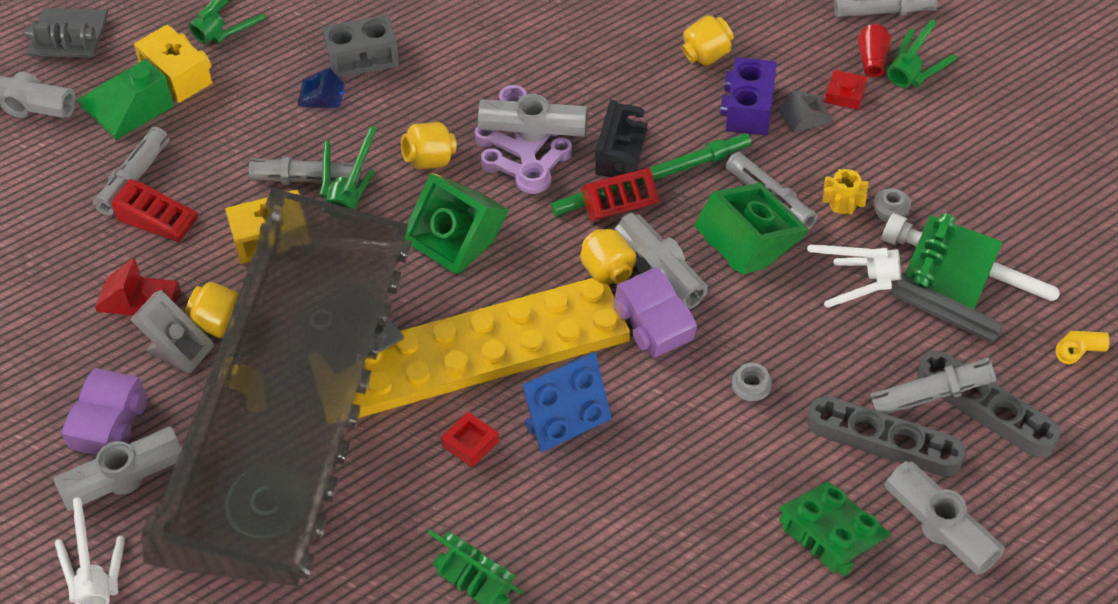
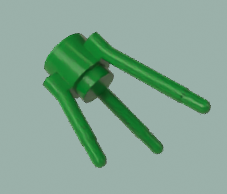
[188,0,267,45]
[886,19,957,88]
[319,126,376,215]

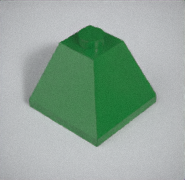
[77,59,174,140]
[400,173,509,274]

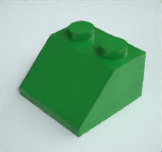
[694,183,809,275]

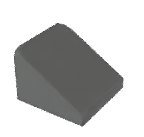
[780,90,833,132]

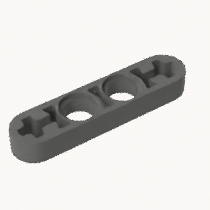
[917,351,1060,457]
[807,396,965,477]

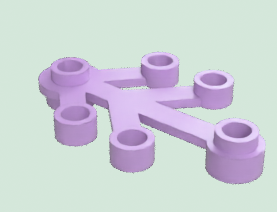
[475,85,572,194]

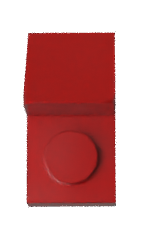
[95,259,181,316]

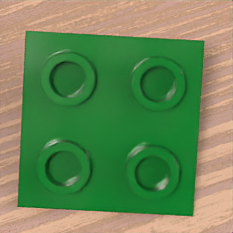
[904,213,1003,309]
[779,481,891,576]
[427,529,523,604]

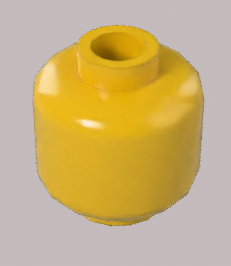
[681,15,734,66]
[401,122,457,170]
[580,229,637,285]
[185,282,247,338]

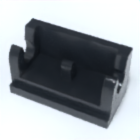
[595,100,648,177]

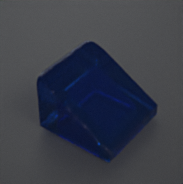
[298,68,344,108]

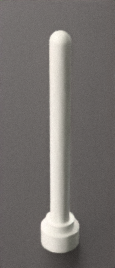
[881,213,1060,301]

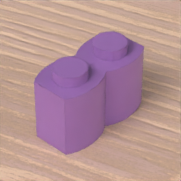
[613,267,697,358]
[62,368,147,455]

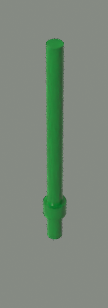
[550,133,752,217]

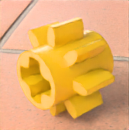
[822,169,869,215]

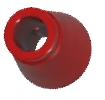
[857,24,892,77]

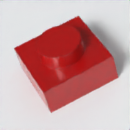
[825,70,868,110]
[441,411,499,468]

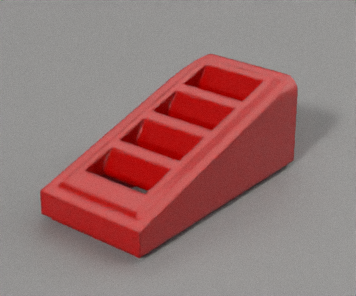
[580,168,660,223]
[112,179,199,242]

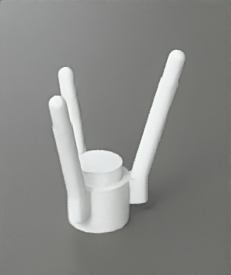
[807,245,901,308]
[55,497,125,604]

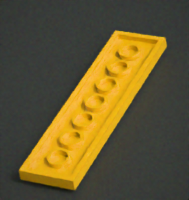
[308,278,630,426]

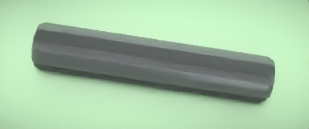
[891,276,1003,343]

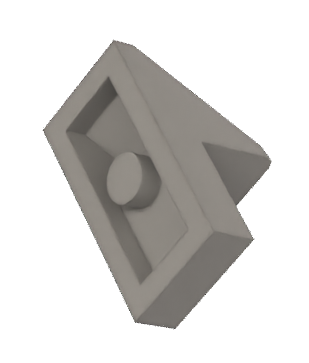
[130,290,215,373]

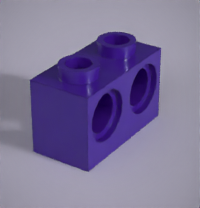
[720,57,777,136]

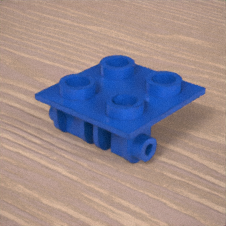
[522,352,612,453]

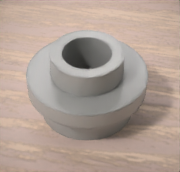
[873,189,911,222]
[732,363,772,401]

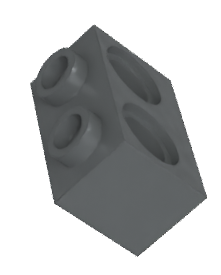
[322,14,400,79]

